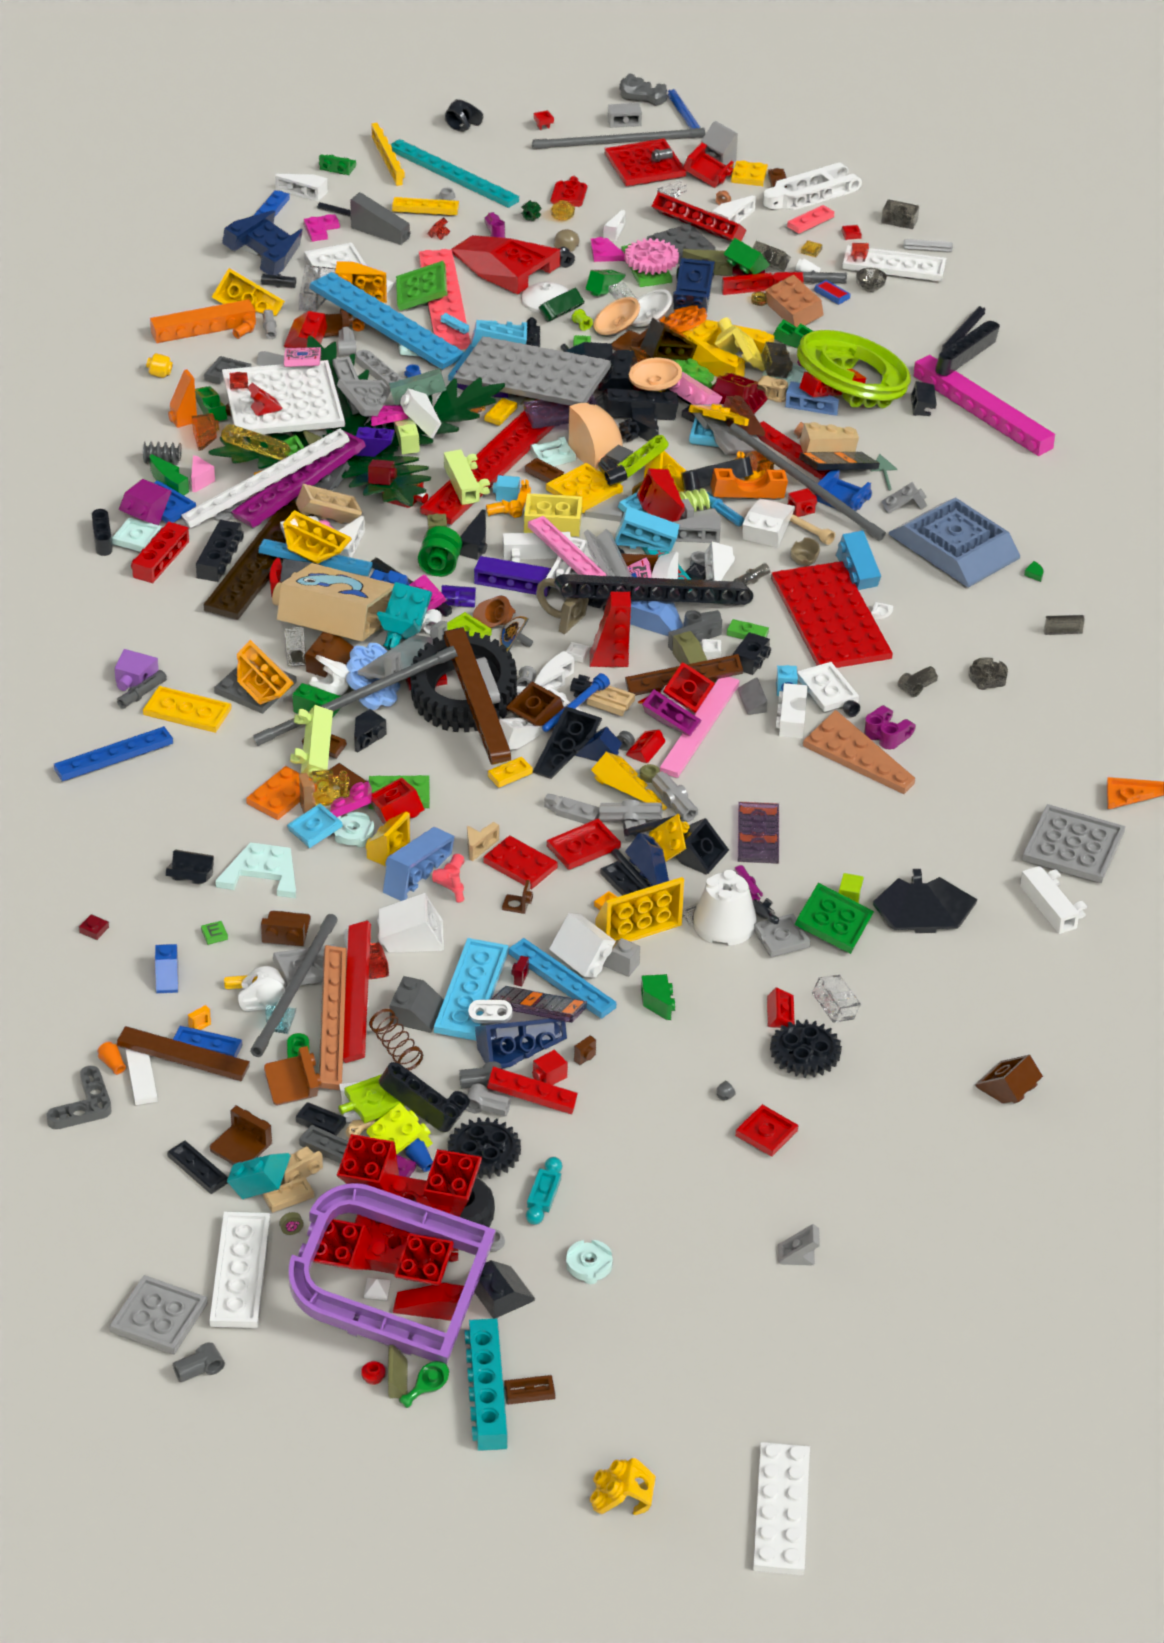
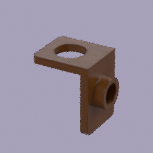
[502,880,533,914]

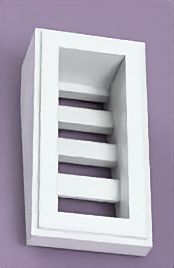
[603,210,625,242]

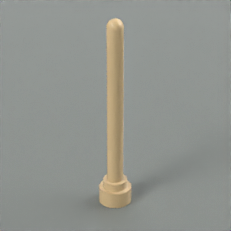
[790,514,835,545]

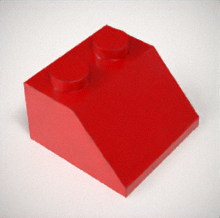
[284,311,327,348]
[663,662,715,713]
[370,777,425,824]

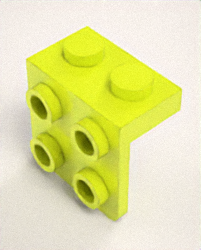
[366,1103,433,1154]

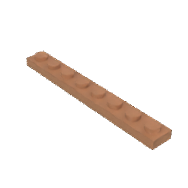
[319,945,347,1090]

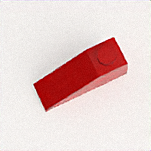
[393,1283,464,1321]

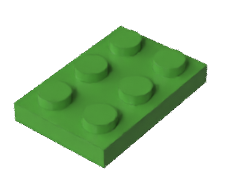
[368,775,430,809]

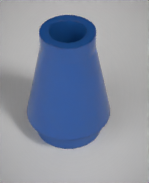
[405,1138,433,1172]

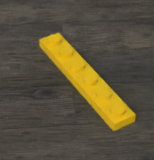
[371,122,405,186]

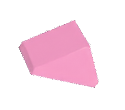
[191,456,215,492]

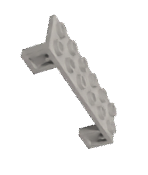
[358,621,448,679]

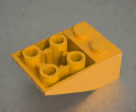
[335,261,387,303]

